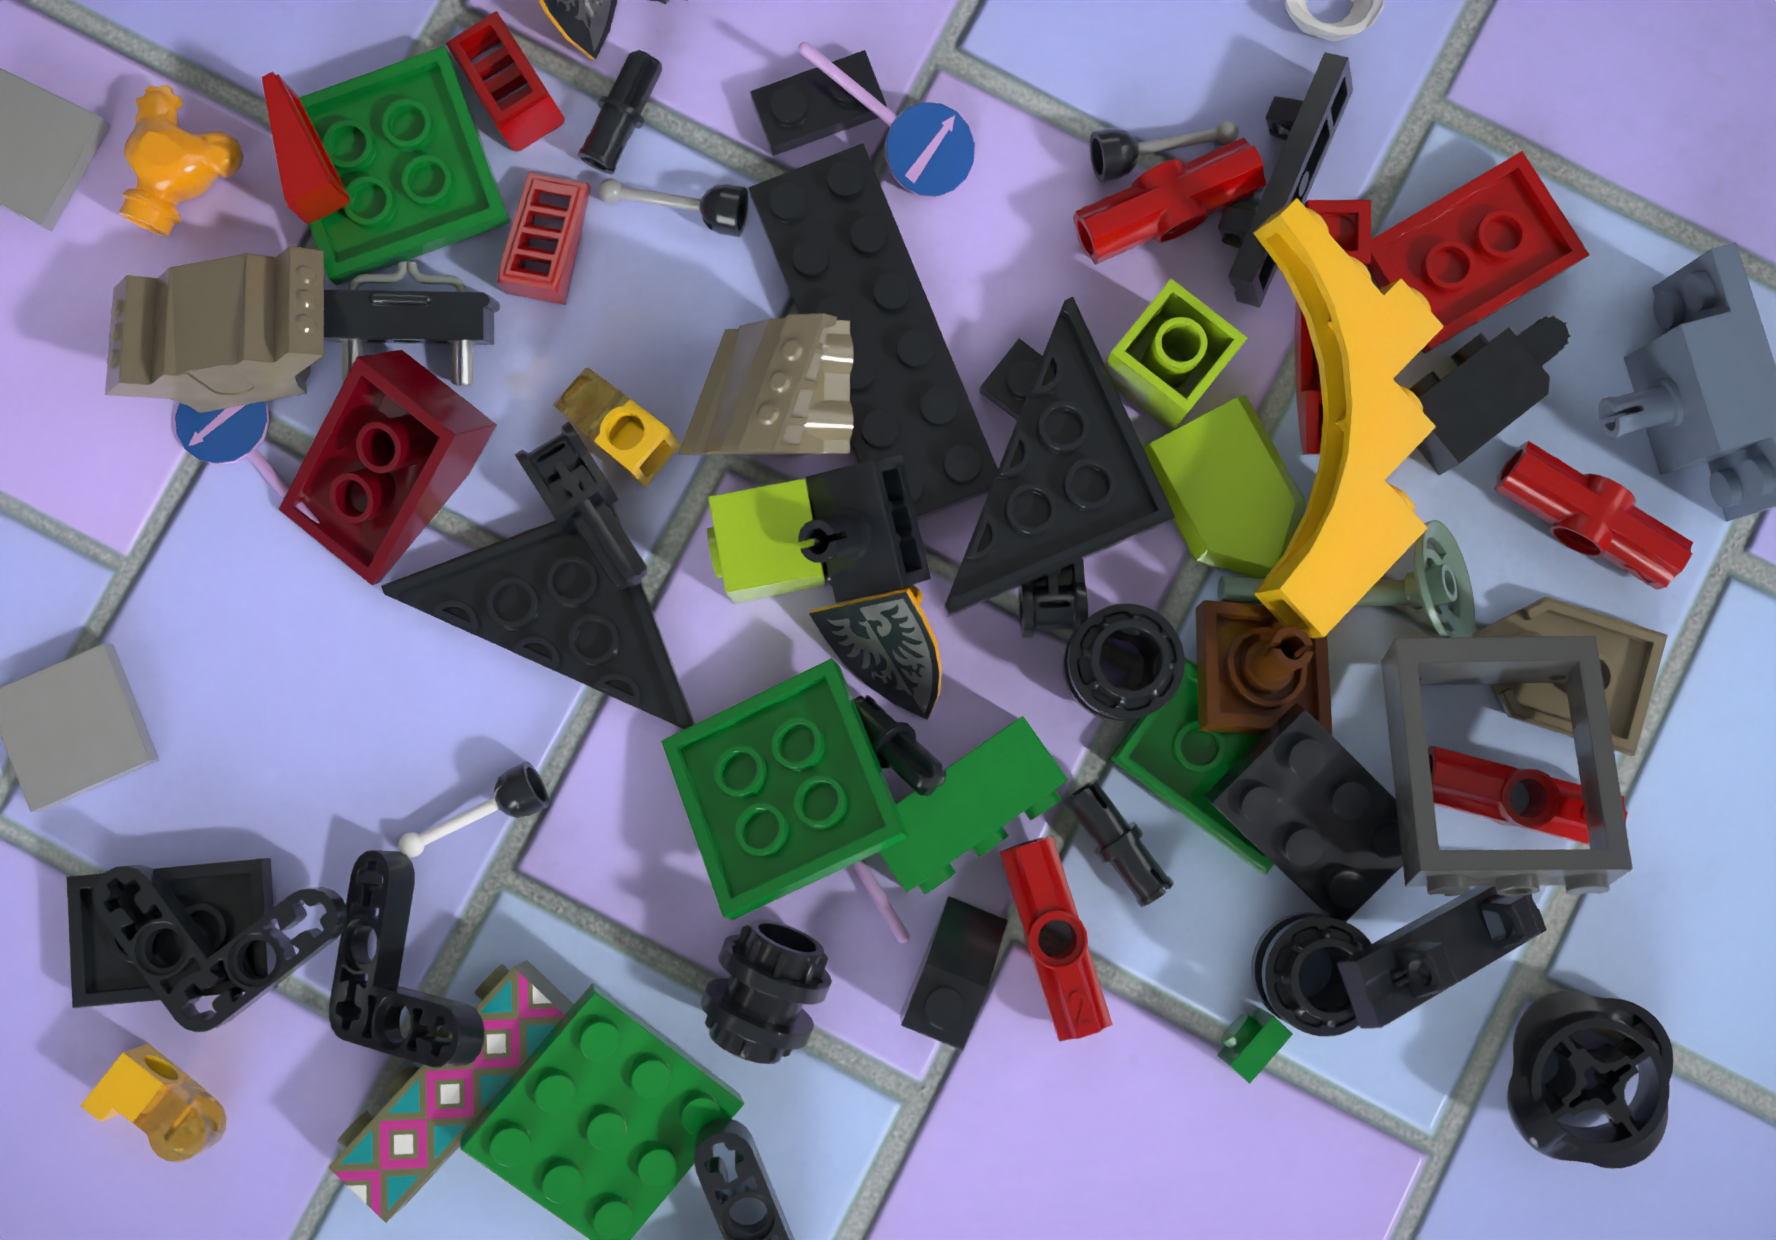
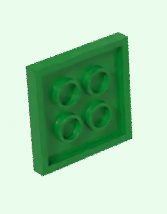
[299,46,511,286]
[661,658,909,920]
[460,983,744,1240]

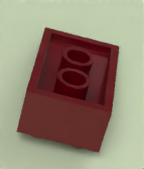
[278,350,497,586]

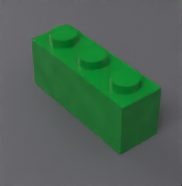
[879,716,1068,895]

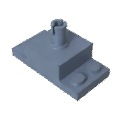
[1598,242,1776,522]

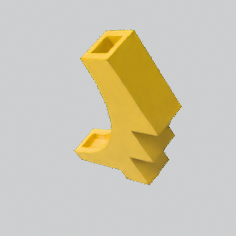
[1253,198,1444,638]

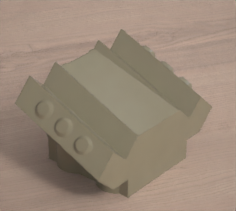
[105,246,324,413]
[678,313,854,455]

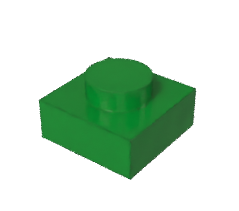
[1217,1008,1293,1084]

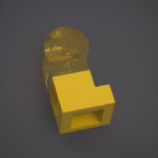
[553,367,681,487]
[80,1043,227,1162]

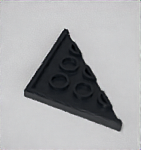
[943,297,1175,617]
[381,504,695,729]

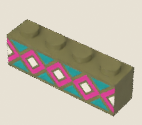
[328,960,574,1223]

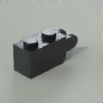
[1409,315,1571,475]

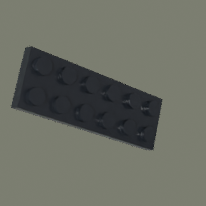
[748,143,998,520]

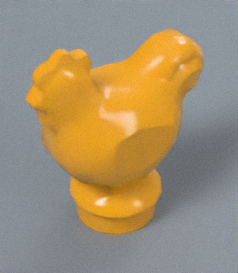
[119,85,244,237]

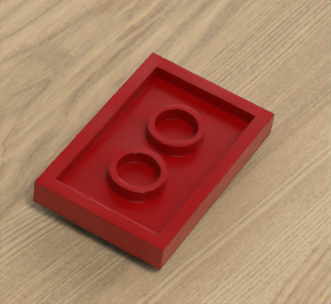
[1368,151,1590,355]

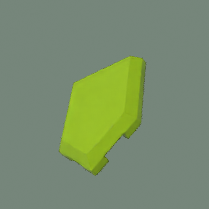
[1143,394,1306,579]

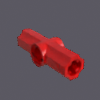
[1073,138,1267,265]
[1494,441,1693,590]
[1428,746,1628,846]
[999,835,1113,1042]

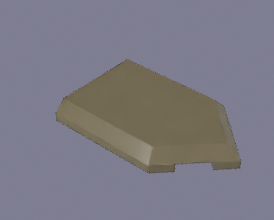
[1472,597,1668,756]

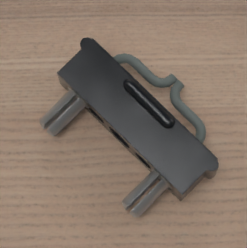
[324,262,500,387]

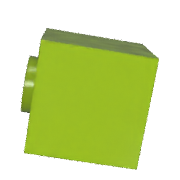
[1105,278,1248,432]
[707,478,826,603]

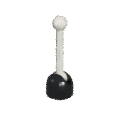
[398,761,549,858]

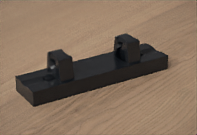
[1218,52,1353,308]
[1337,886,1547,1029]

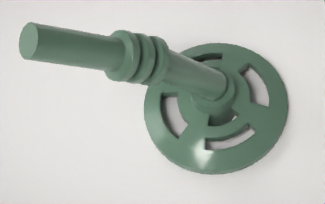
[1217,520,1475,638]

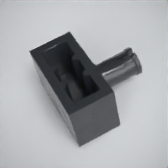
[798,454,931,603]

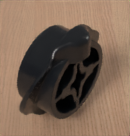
[1507,990,1674,1169]

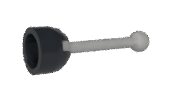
[1090,120,1239,182]
[599,178,748,237]

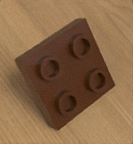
[1196,600,1333,735]

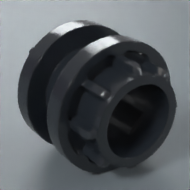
[1062,603,1185,721]
[1251,912,1372,1037]
[701,920,832,1064]

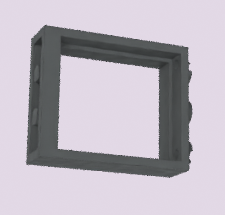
[1381,636,1633,896]

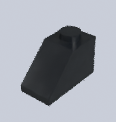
[900,895,1008,1051]

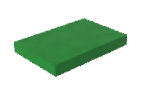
[1108,658,1274,875]

